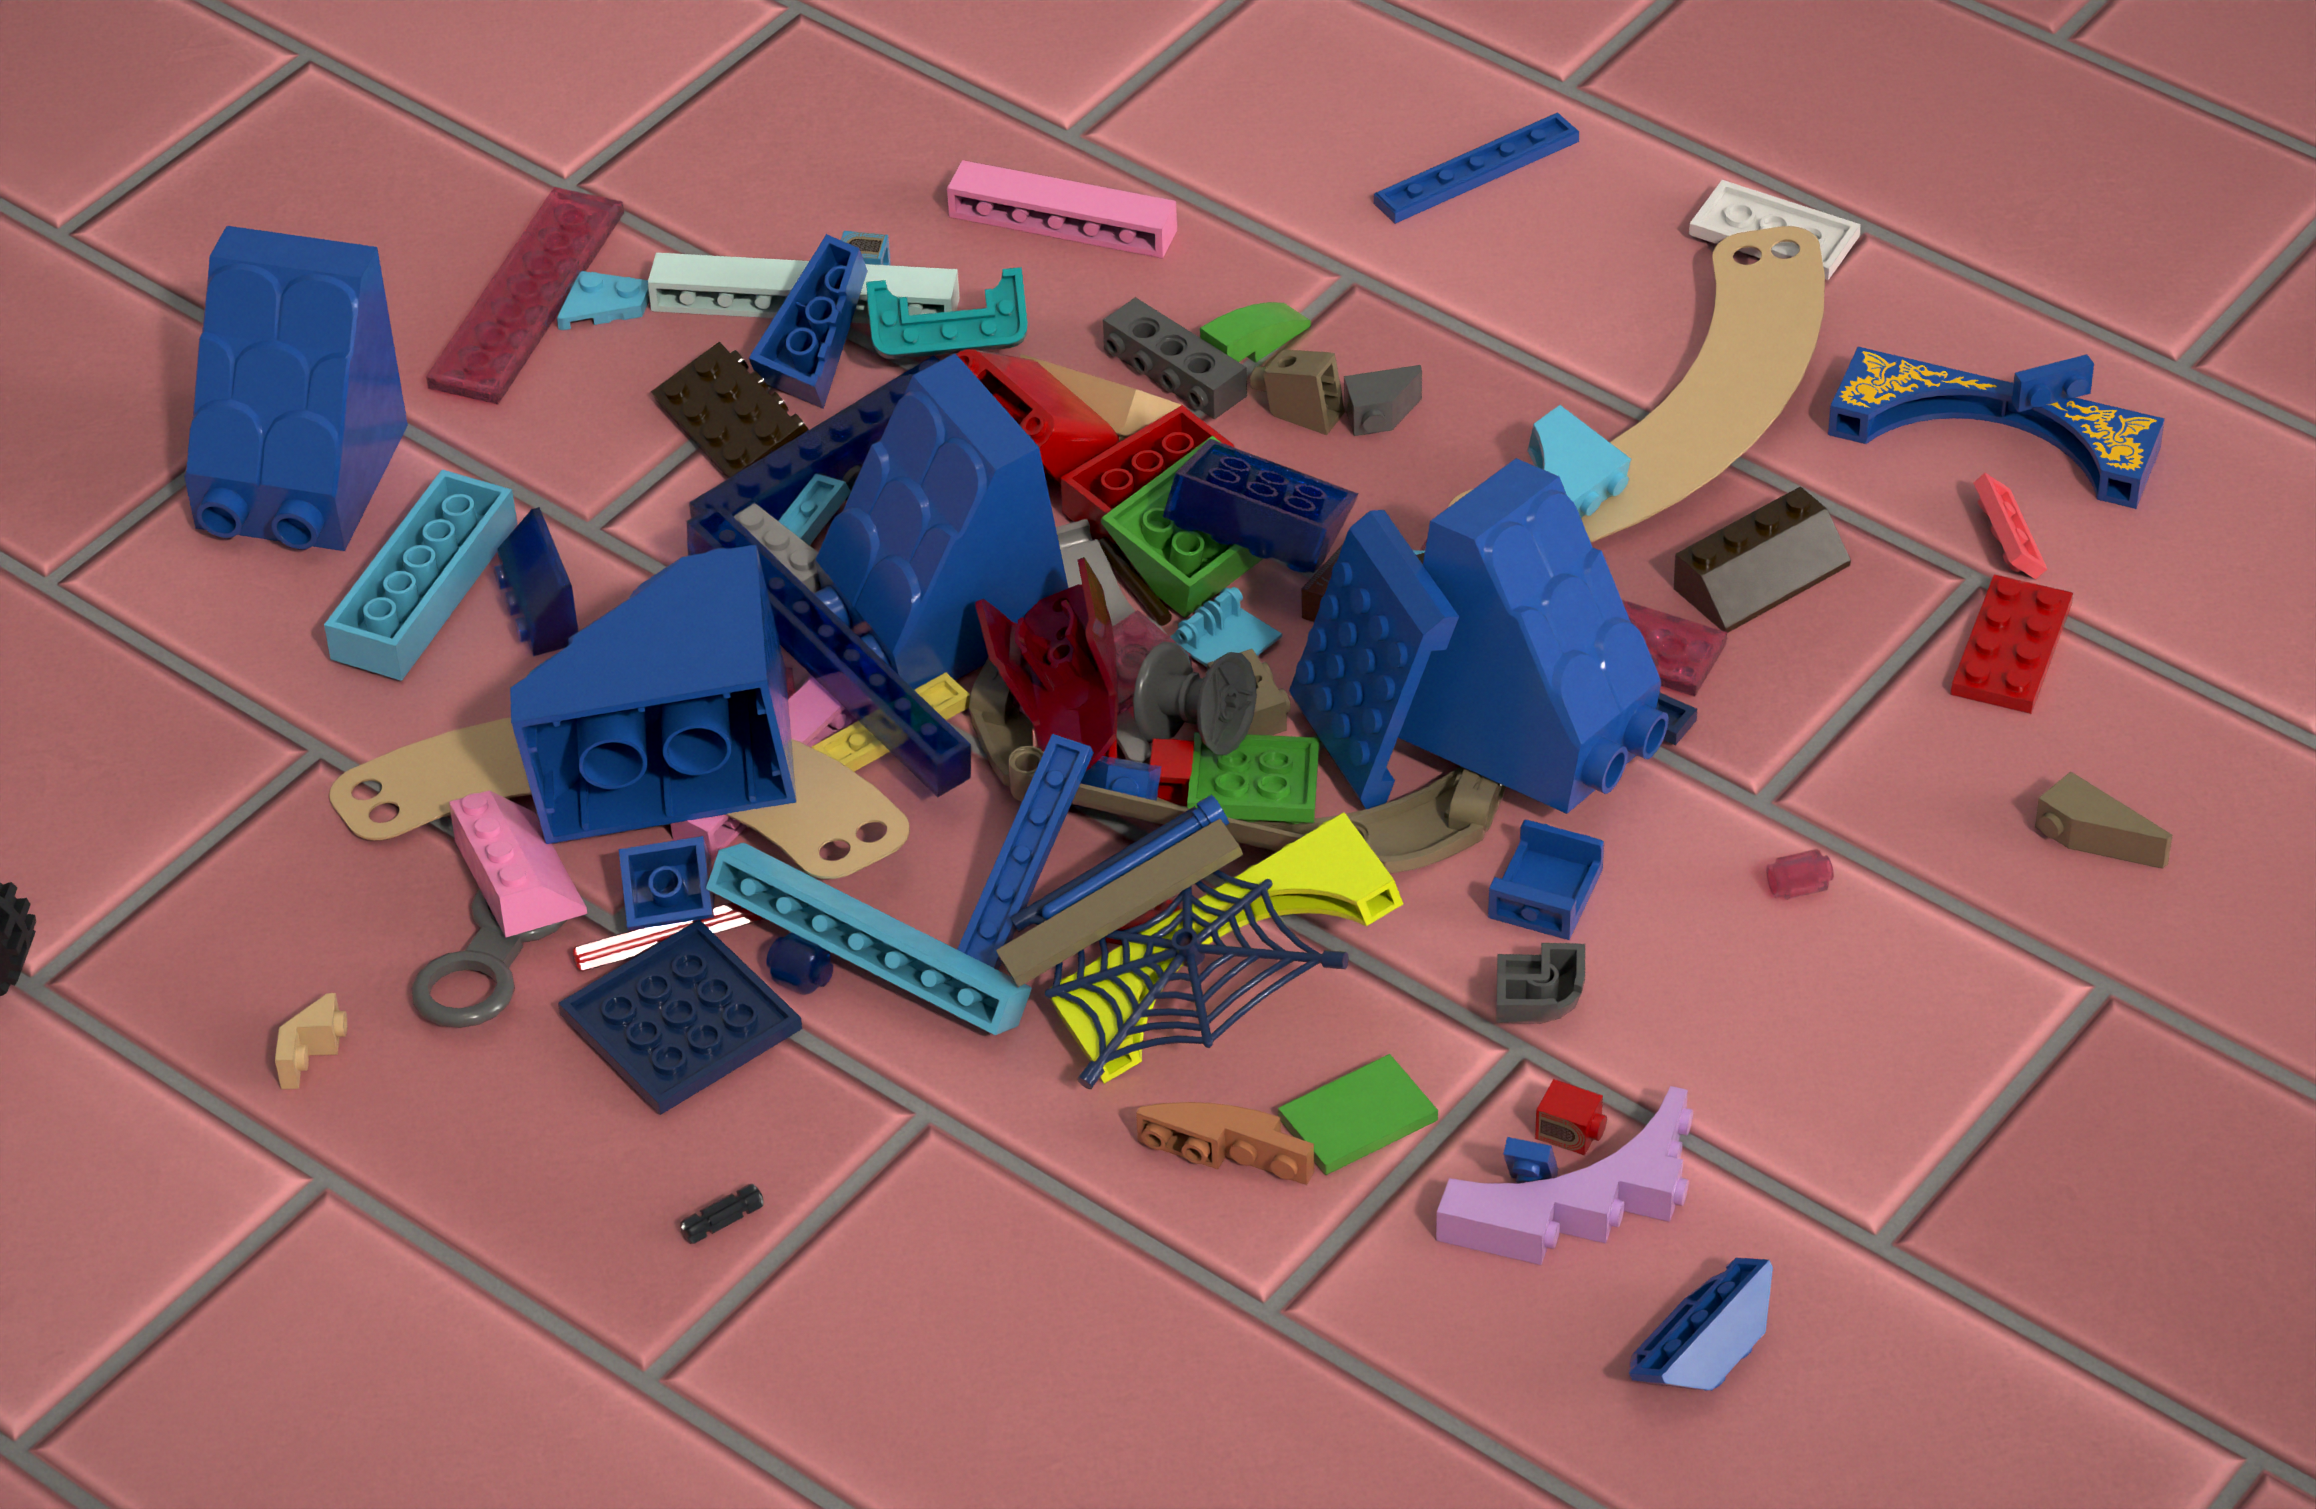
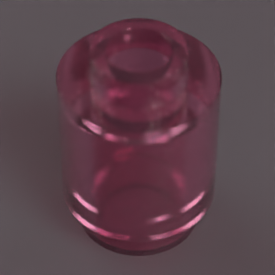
[1766,849,1834,900]

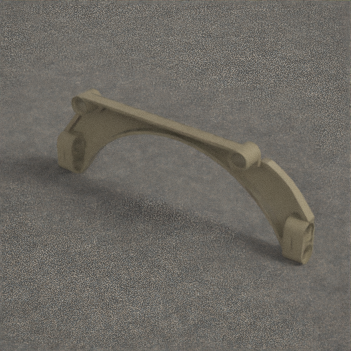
[969,656,1506,873]

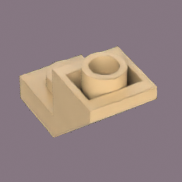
[275,993,347,1089]

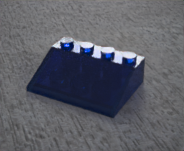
[1163,439,1358,573]

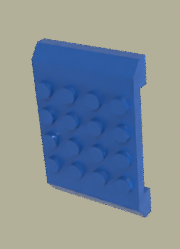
[1289,510,1459,809]

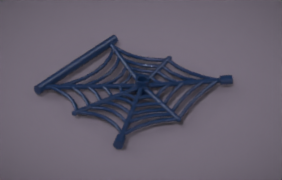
[1010,806,1349,1089]

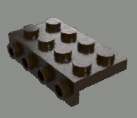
[651,342,811,487]

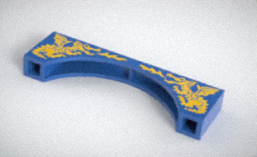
[1828,347,2165,509]

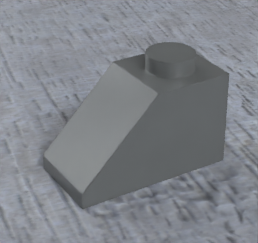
[1344,365,1422,436]

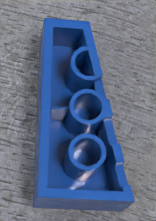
[749,234,868,409]

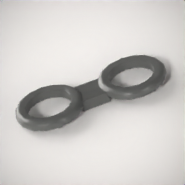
[411,888,567,1028]

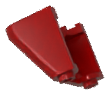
[956,349,1119,488]

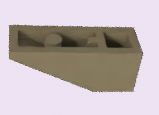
[2035,771,2173,869]

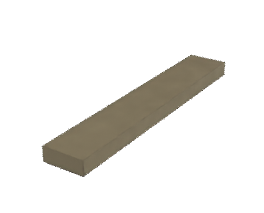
[996,818,1243,987]

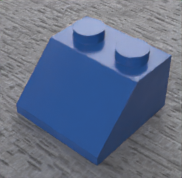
[619,836,715,931]

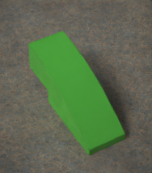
[1200,302,1311,363]

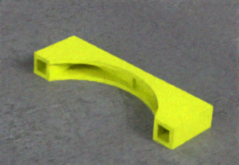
[1050,812,1403,1084]

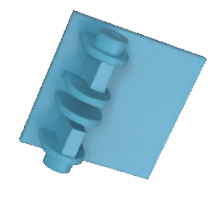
[1170,587,1282,667]

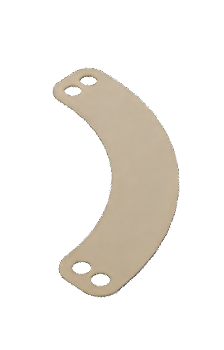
[1448,226,1825,542]
[329,717,910,879]

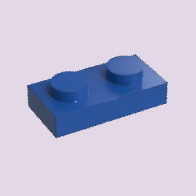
[2011,354,2094,412]
[1503,1137,1558,1183]

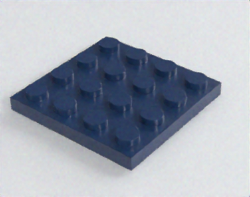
[558,920,802,1115]

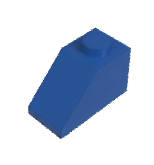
[1081,756,1162,801]

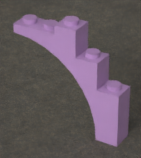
[1436,1086,1693,1265]

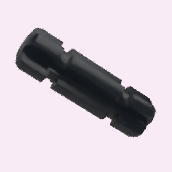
[680,1184,764,1244]

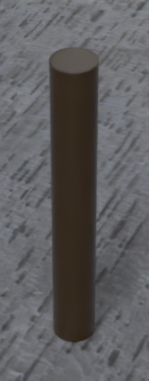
[1099,537,1172,626]

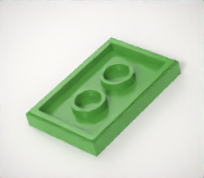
[1278,1054,1438,1175]

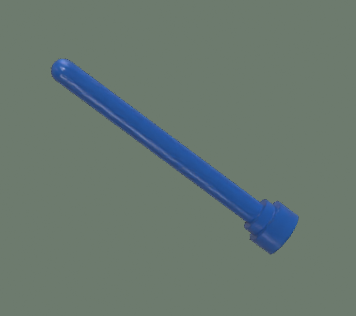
[1042,794,1229,920]

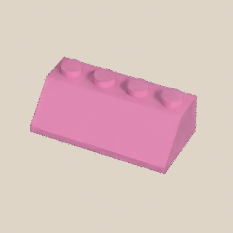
[449,790,587,938]

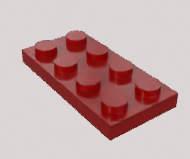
[1951,574,2073,714]

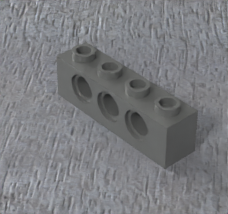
[1103,297,1247,419]

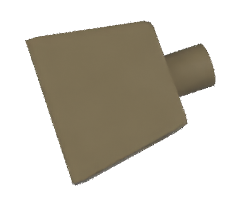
[1250,349,1345,435]

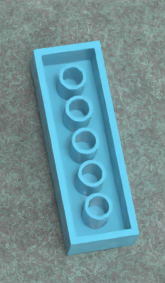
[324,470,517,681]

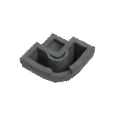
[1496,943,1585,1024]

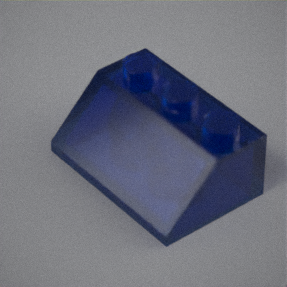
[494,507,579,656]

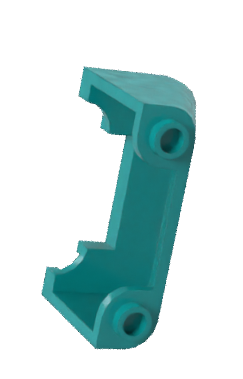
[866,267,1028,359]

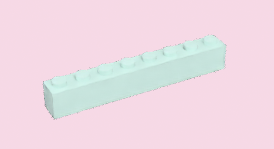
[648,252,960,324]

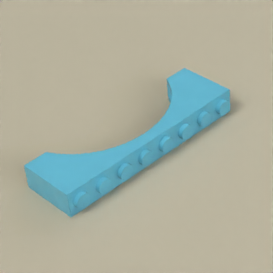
[1413,405,1631,555]

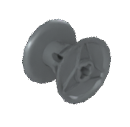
[1133,641,1257,755]

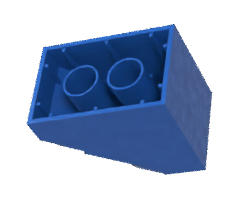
[184,226,408,551]
[808,353,1068,698]
[1398,458,1669,814]
[510,545,797,844]

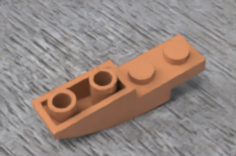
[1136,1102,1314,1185]

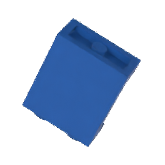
[1488,820,1604,940]

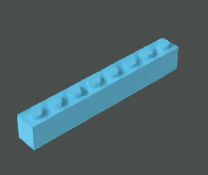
[706,843,1032,1035]

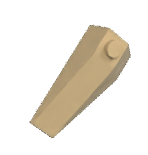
[1020,354,1181,442]

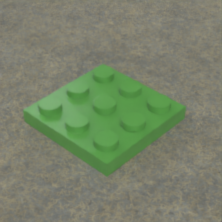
[1187,732,1319,824]

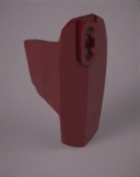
[975,557,1118,771]

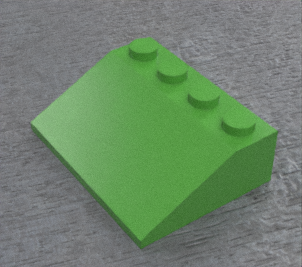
[1101,436,1300,618]

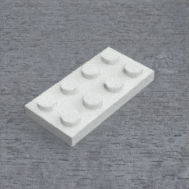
[1689,180,1861,280]

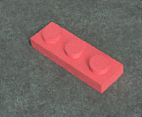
[1973,473,2048,579]

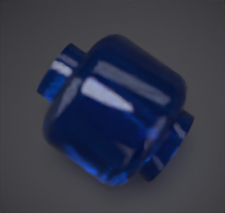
[766,932,833,995]

